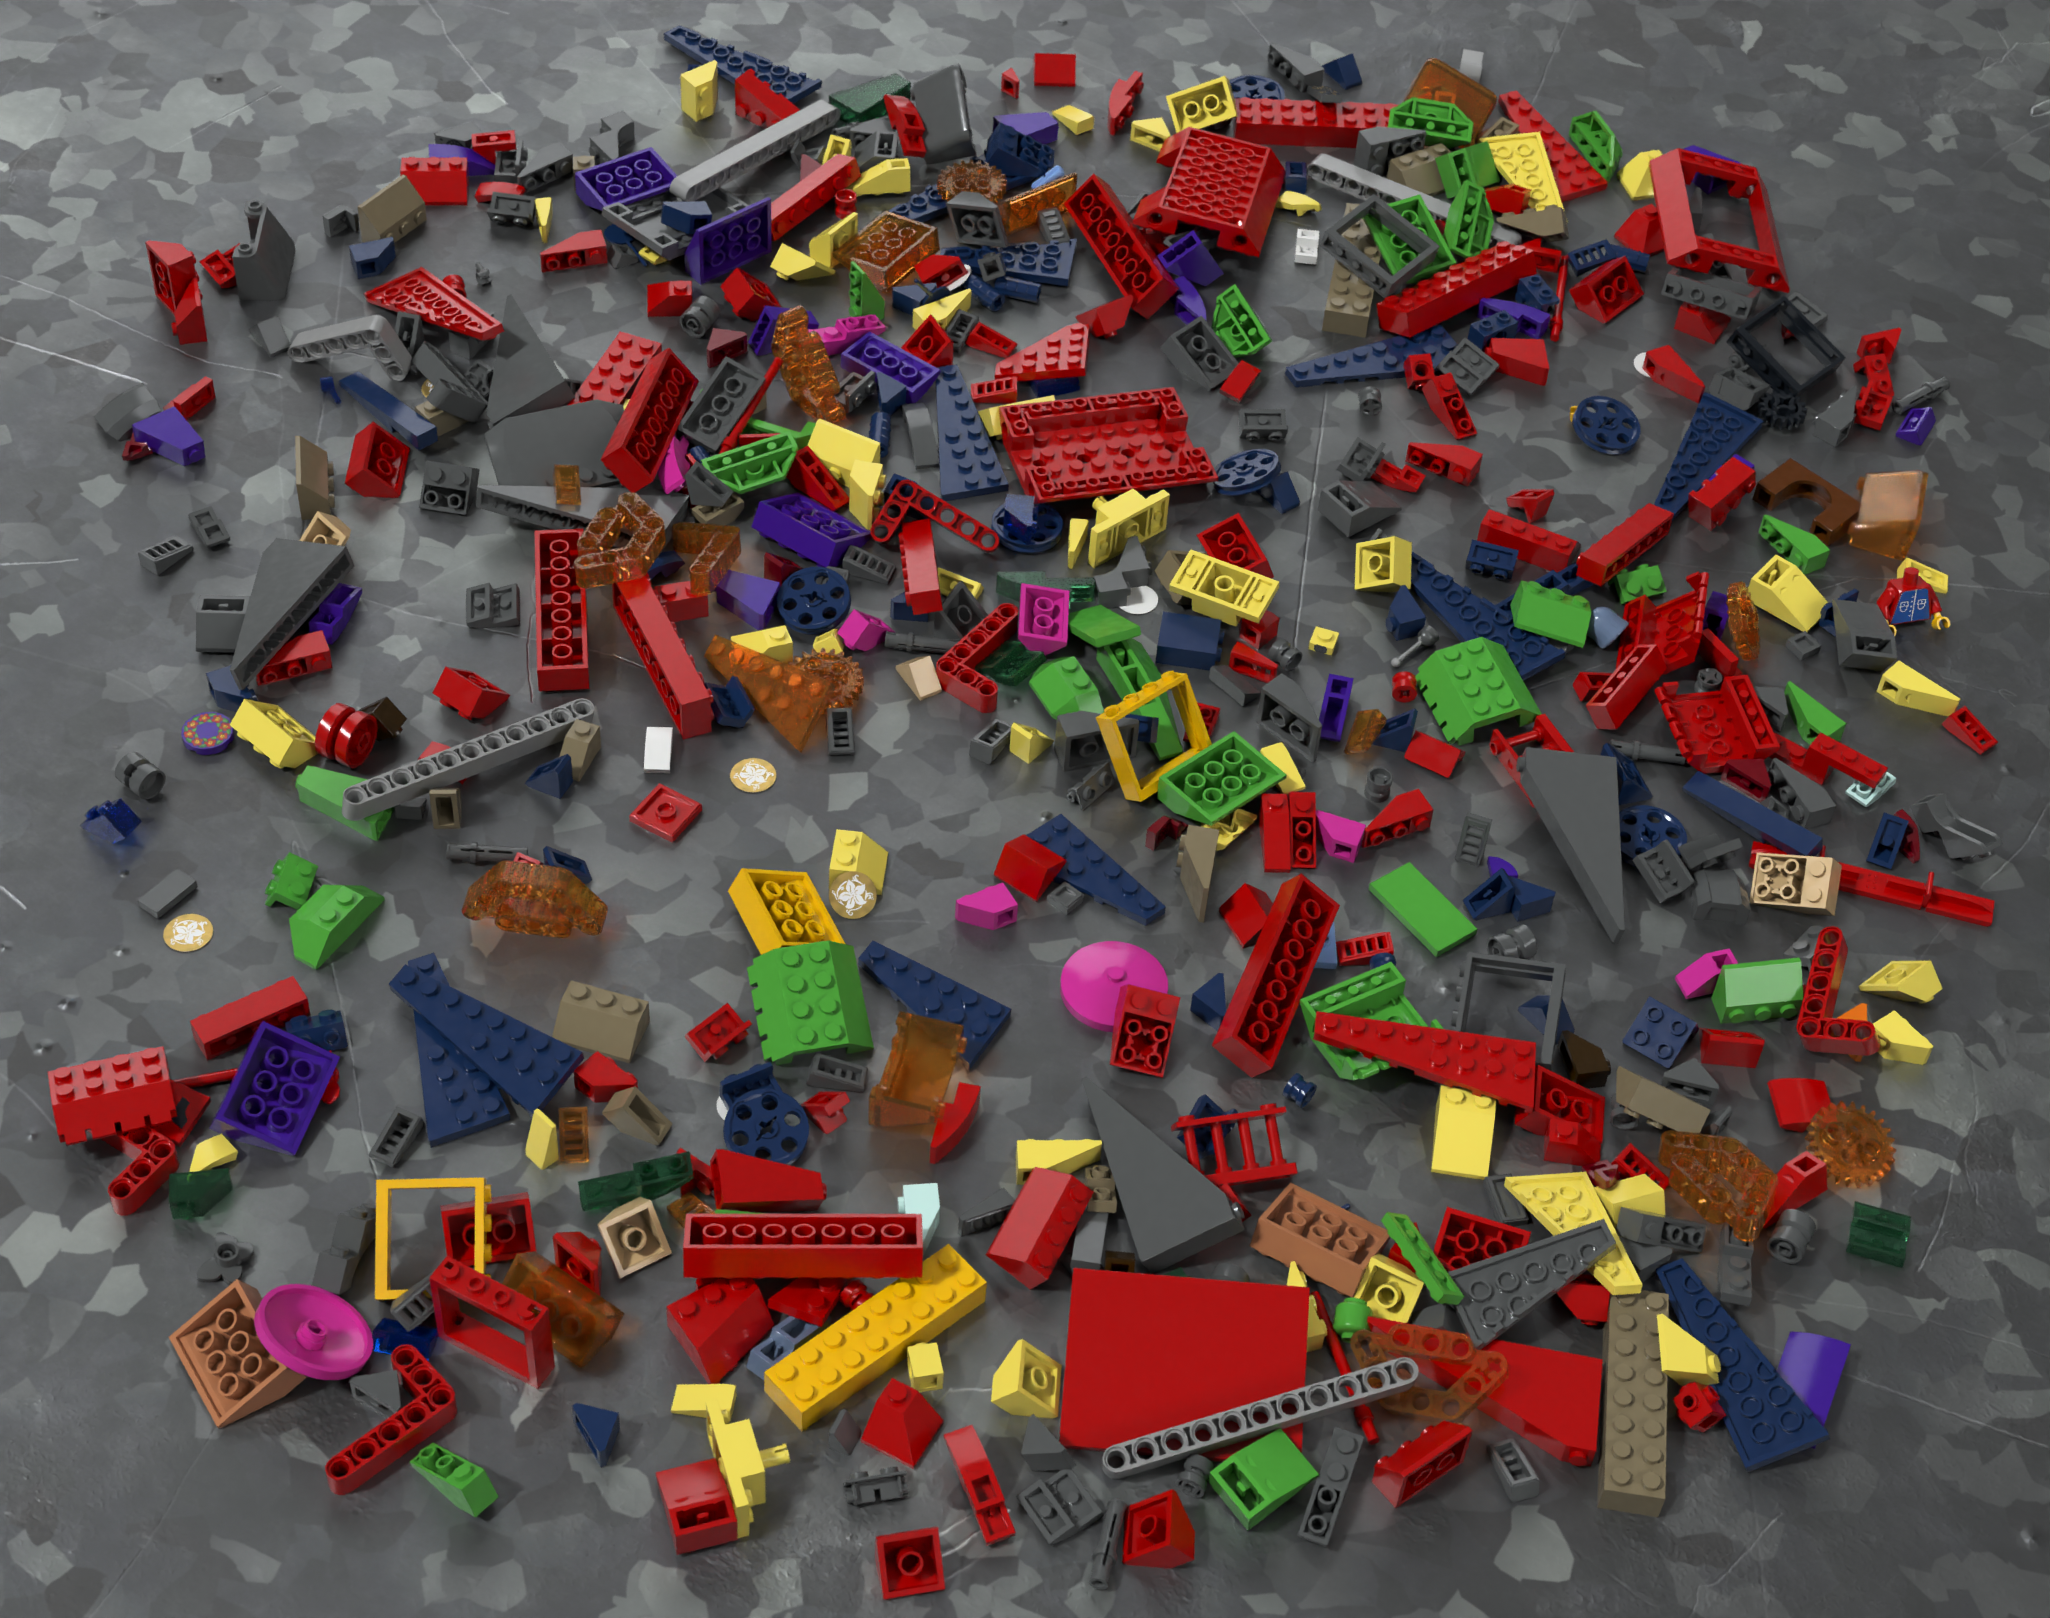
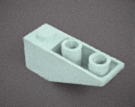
[897,1183,940,1255]

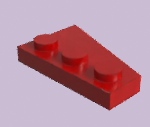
[768,1277,852,1327]

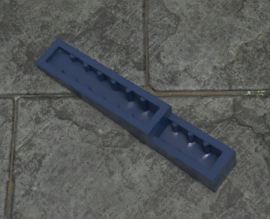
[339,371,438,451]
[1496,562,1594,620]
[1682,771,1823,856]

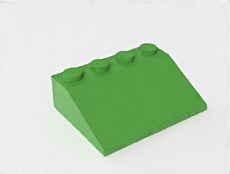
[1363,194,1456,284]
[1157,731,1287,826]

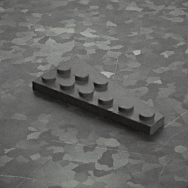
[1448,1219,1616,1354]

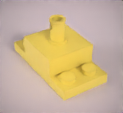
[1088,489,1170,568]
[1169,549,1279,627]
[706,1399,790,1538]

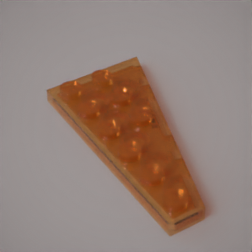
[704,634,836,752]

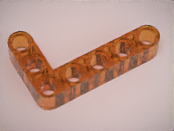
[672,522,741,596]

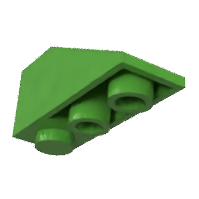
[849,261,885,320]
[1758,514,1830,575]
[1784,681,1847,745]
[410,1442,499,1517]

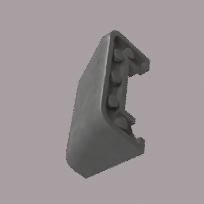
[910,64,977,165]
[232,200,296,301]

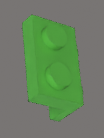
[1607,564,1667,605]
[265,852,318,910]

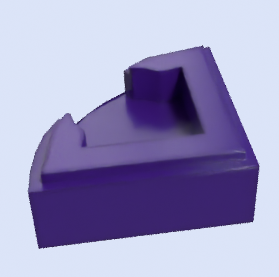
[1487,856,1518,879]

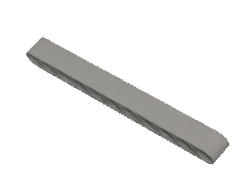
[670,100,841,201]
[1307,153,1522,249]
[342,698,594,821]
[1102,1357,1419,1479]

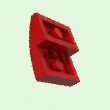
[199,243,240,289]
[1699,628,1742,679]
[1767,1078,1838,1133]

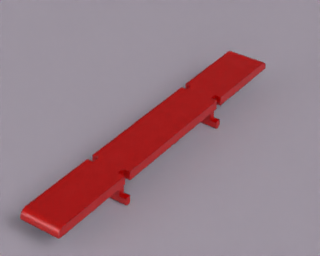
[1749,841,1995,927]

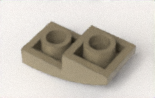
[1085,1165,1117,1213]

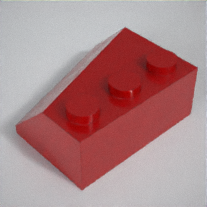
[1433,1207,1531,1272]
[666,1278,774,1384]

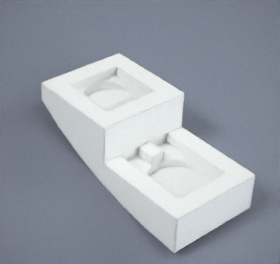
[1295,229,1319,265]
[644,727,673,773]

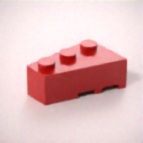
[735,68,800,129]
[1688,457,1756,531]

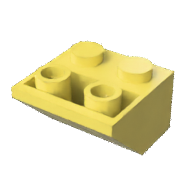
[849,460,886,531]

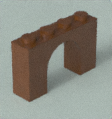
[1752,458,1865,547]

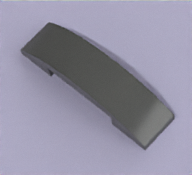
[901,403,939,469]

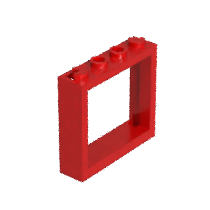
[429,1256,555,1389]

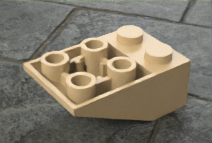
[1749,853,1842,916]

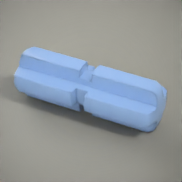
[1031,165,1065,194]

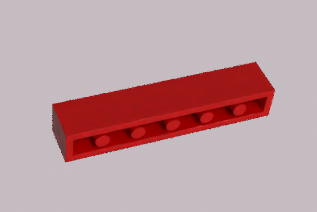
[771,154,861,241]
[1576,503,1674,586]
[898,518,943,615]

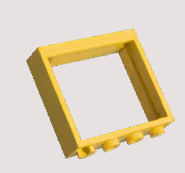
[1096,670,1212,802]
[375,1177,492,1301]

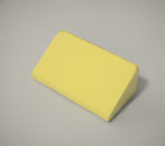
[937,567,984,600]

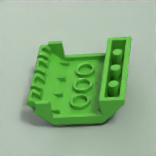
[1416,637,1541,746]
[747,940,874,1065]
[1300,962,1444,1080]

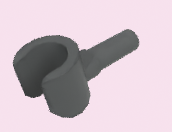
[475,262,491,285]

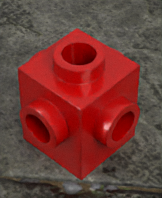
[1672,1382,1726,1433]

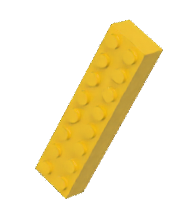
[764,1244,987,1432]

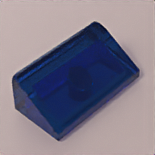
[1028,377,1080,398]
[372,1318,438,1361]

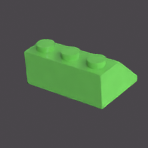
[1510,580,1592,648]
[1711,958,1803,1024]

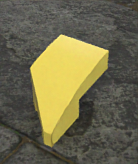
[1276,191,1322,217]
[187,1134,238,1184]

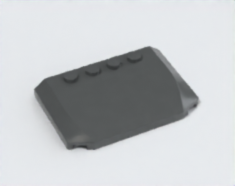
[484,399,624,488]

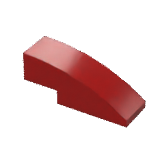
[929,1082,981,1164]

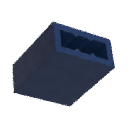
[1155,612,1225,671]

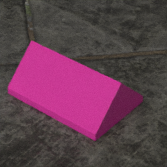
[1018,583,1069,659]

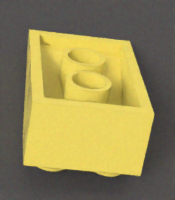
[1431,1085,1496,1180]

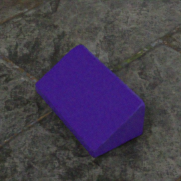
[1896,407,1936,445]

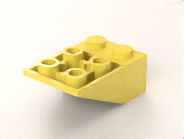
[1745,555,1828,633]

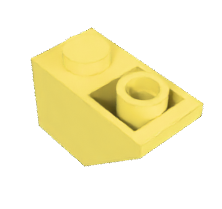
[1867,1010,1934,1065]

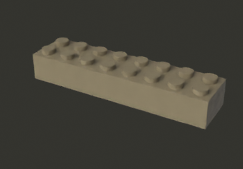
[1322,203,1381,338]
[1597,1290,1669,1517]

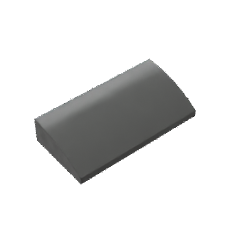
[676,356,766,453]

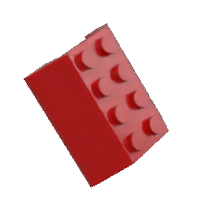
[1616,571,1709,675]
[1654,675,1780,774]
[48,1046,177,1146]

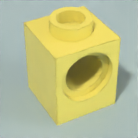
[907,1342,944,1392]

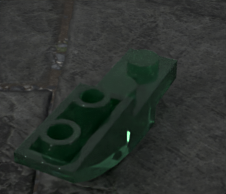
[996,571,1095,609]
[578,1151,694,1211]

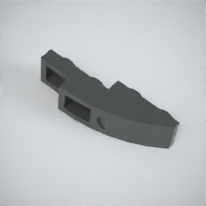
[1717,1208,1754,1306]
[1297,1427,1364,1547]

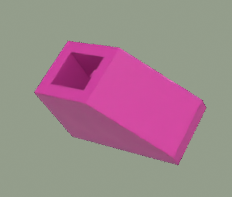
[1316,810,1366,863]
[955,883,1018,930]
[1675,948,1738,999]

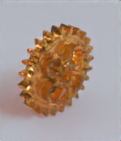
[937,160,1007,203]
[1726,581,1760,661]
[782,648,864,715]
[1805,1101,1896,1189]

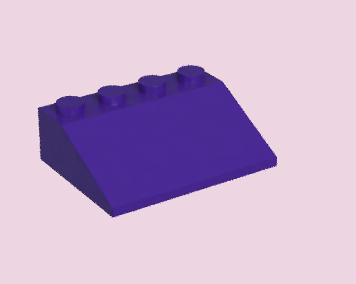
[575,147,677,211]
[684,197,772,285]
[751,493,872,568]
[209,1021,340,1156]

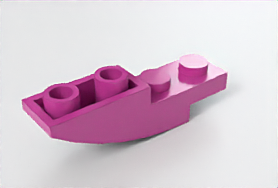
[794,314,886,357]
[658,436,690,495]

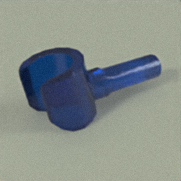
[320,376,341,404]

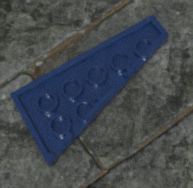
[940,239,1077,286]
[858,941,1011,1070]

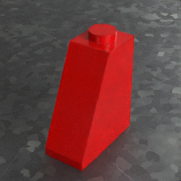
[1485,338,1550,386]

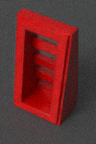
[966,322,1017,358]
[971,377,1017,404]
[1229,641,1278,683]
[1573,672,1612,701]
[1942,706,1998,755]
[1336,932,1394,966]
[1611,1143,1672,1190]

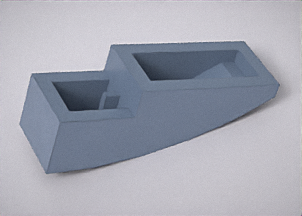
[746,1316,832,1380]

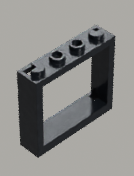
[1727,296,1846,398]

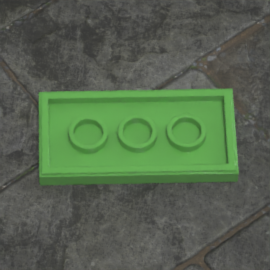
[1068,605,1141,648]
[1369,862,1477,957]

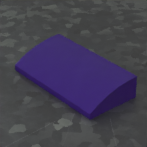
[841,331,940,404]
[1777,1332,1851,1449]

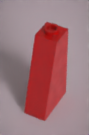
[710,1149,827,1213]

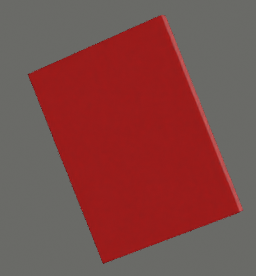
[1059,1268,1310,1462]

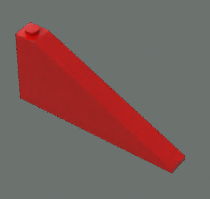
[1366,1316,1603,1467]

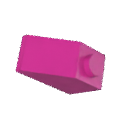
[837,609,896,651]

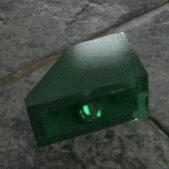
[169,1168,233,1220]

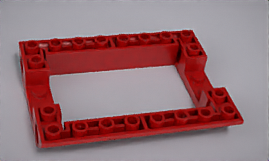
[1648,148,1790,293]

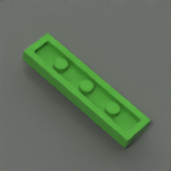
[1381,1212,1464,1305]

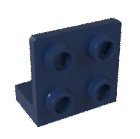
[1622,996,1699,1069]

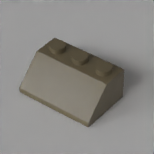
[1387,143,1451,197]
[358,175,427,243]
[295,436,335,520]
[552,980,650,1063]
[1616,1066,1711,1140]

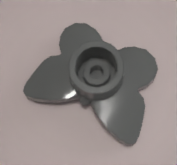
[197,1232,254,1285]

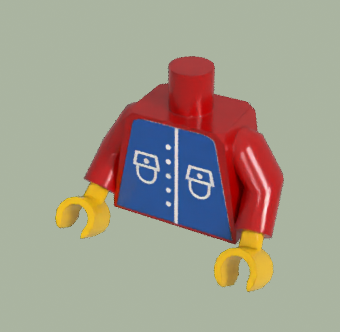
[1876,567,1950,636]

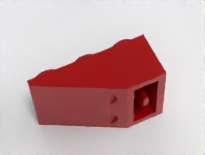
[1110,984,1180,1078]
[655,1458,738,1555]

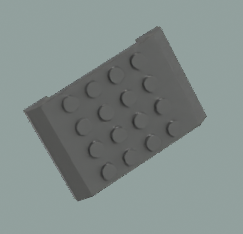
[602,187,749,260]

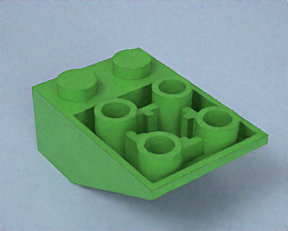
[1435,141,1500,199]
[1209,1428,1319,1531]

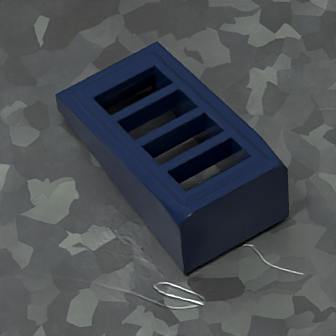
[1285,161,1307,194]
[1567,239,1616,277]

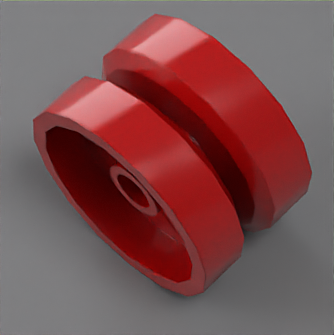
[315,703,378,768]

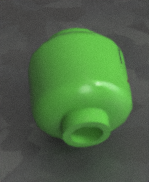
[1333,1298,1373,1344]

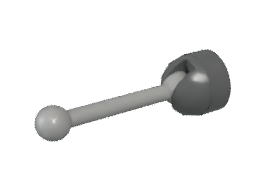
[1391,625,1439,667]

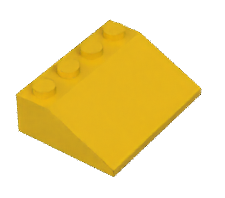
[728,868,845,955]

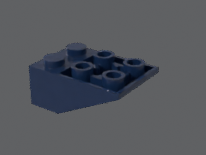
[985,122,1055,178]

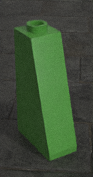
[295,765,395,841]

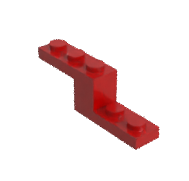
[1769,732,1888,789]

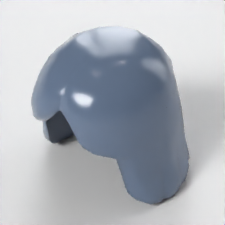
[1587,606,1629,649]

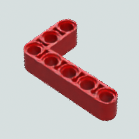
[871,480,999,553]
[936,603,1019,713]
[1797,926,1881,1056]
[87,1123,179,1216]
[325,1344,457,1495]

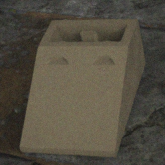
[1497,205,1569,242]

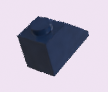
[1385,585,1426,641]

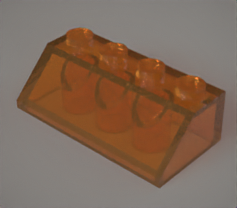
[995,172,1078,236]
[502,1251,625,1368]

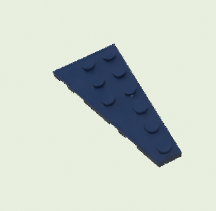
[1026,814,1166,926]

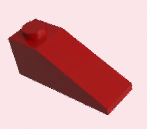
[786,446,849,511]
[1258,794,1291,873]

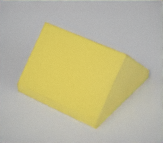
[1594,1174,1665,1238]

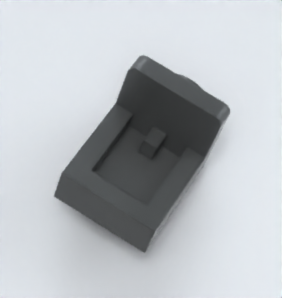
[790,140,826,170]
[323,204,360,237]

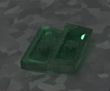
[975,641,1047,687]
[1846,1201,1911,1268]

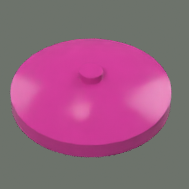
[1060,941,1168,1032]
[254,1284,373,1380]

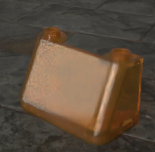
[1402,58,1497,149]
[1847,470,1928,561]
[869,1011,967,1128]

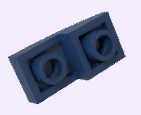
[632,550,685,580]

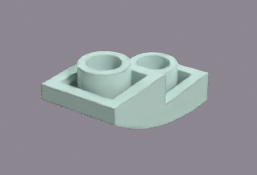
[1845,772,1896,807]

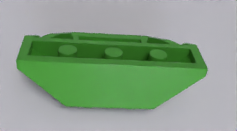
[1388,97,1473,148]
[1569,111,1622,183]
[1443,180,1494,258]
[1211,284,1272,358]
[701,431,798,494]
[1029,656,1104,720]
[289,885,385,970]

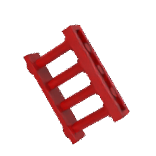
[1489,713,1574,809]
[1171,1103,1298,1188]

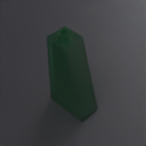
[829,74,911,125]

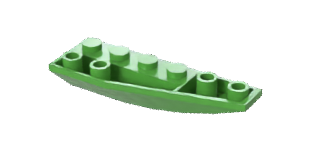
[1096,638,1183,761]

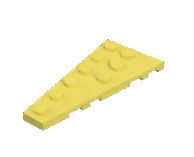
[1478,132,1568,223]
[1504,1172,1643,1295]

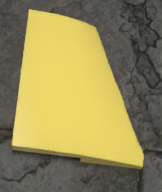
[1201,809,1257,851]

